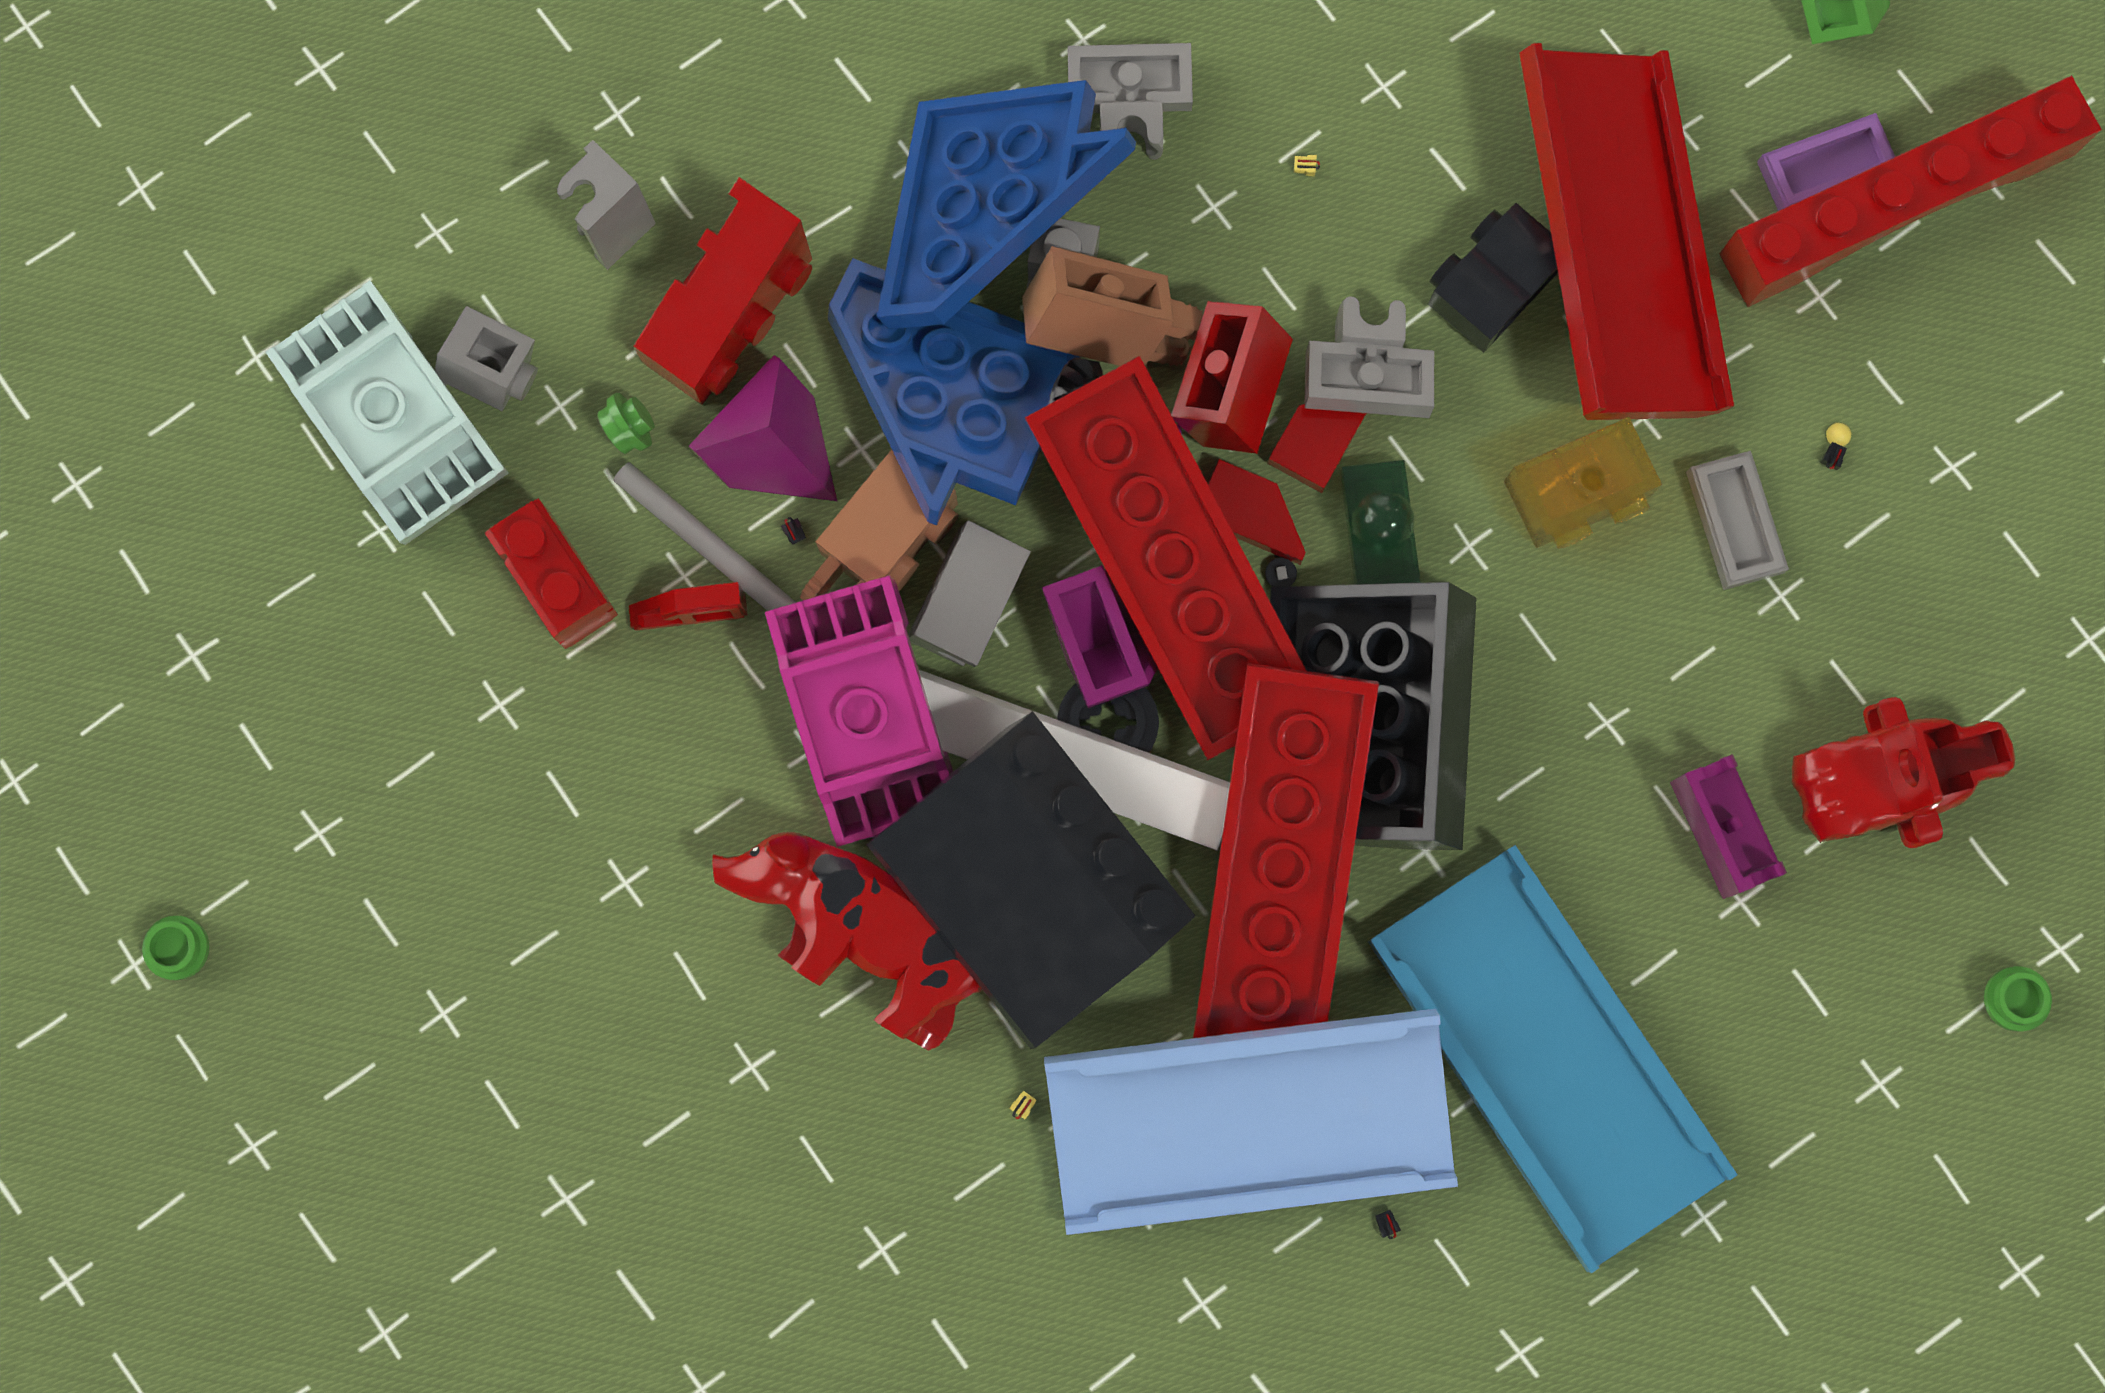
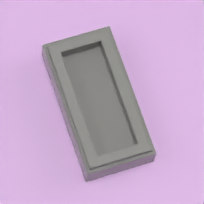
[1686,451,1789,590]

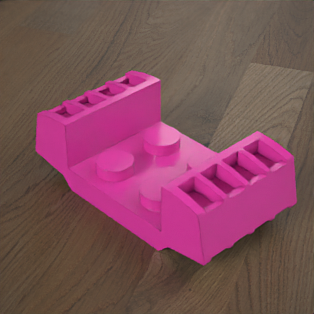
[765,575,953,847]

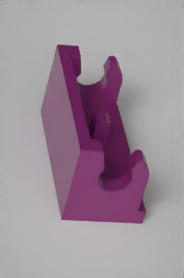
[1670,754,1787,899]

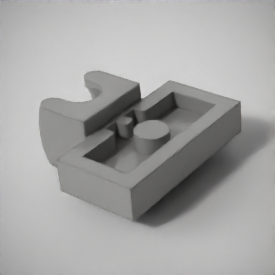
[1068,43,1193,160]
[1304,296,1434,418]

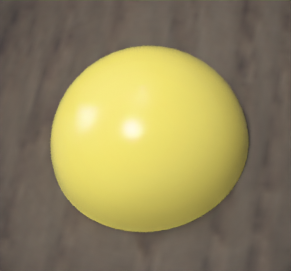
[1826,423,1851,447]

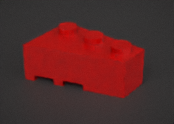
[633,177,812,405]

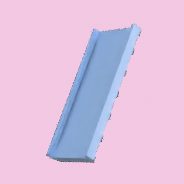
[1044,1008,1458,1235]

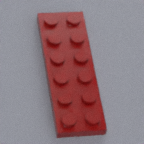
[1025,356,1306,760]
[1193,663,1379,1038]

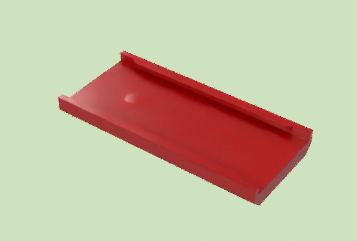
[1519,43,1734,420]

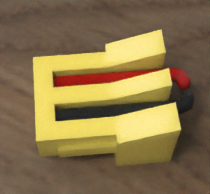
[1294,155,1320,176]
[1009,1091,1036,1120]

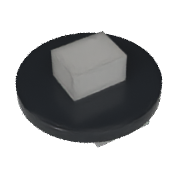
[1265,558,1297,587]

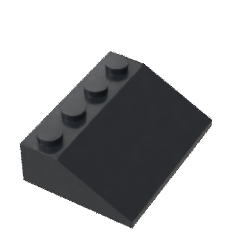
[1270,582,1477,850]
[866,711,1196,1049]

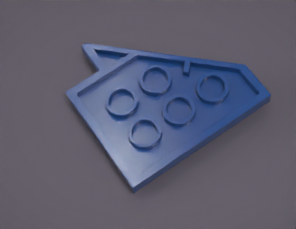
[877,80,1136,329]
[828,258,1082,526]

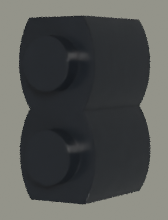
[1428,203,1558,353]

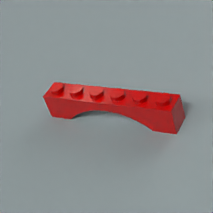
[1719,75,2102,308]

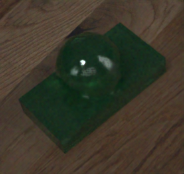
[1340,460,1421,585]

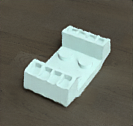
[266,280,509,545]

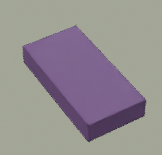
[1757,113,1895,211]

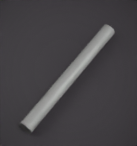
[614,462,796,611]

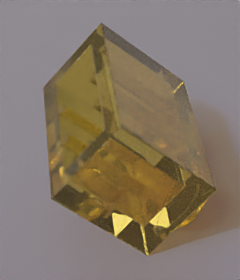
[1504,417,1662,549]

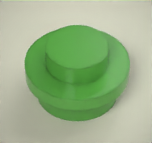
[598,393,655,454]
[142,916,210,980]
[1984,966,2052,1032]

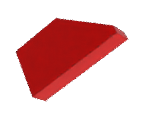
[1267,404,1367,493]
[1208,459,1306,565]
[629,582,748,631]

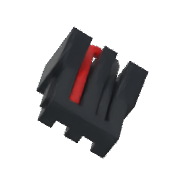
[1820,442,1847,470]
[781,517,806,545]
[1375,1210,1401,1239]

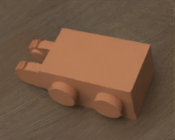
[1022,246,1203,366]
[800,449,959,600]

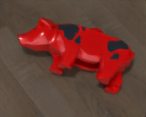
[712,832,982,1051]

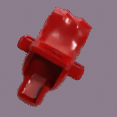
[1792,697,2016,848]

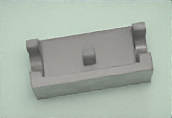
[557,140,656,270]
[908,521,1031,667]

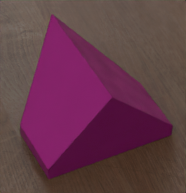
[688,355,838,502]
[1042,565,1158,708]

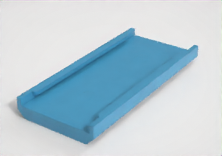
[1368,845,1738,1273]

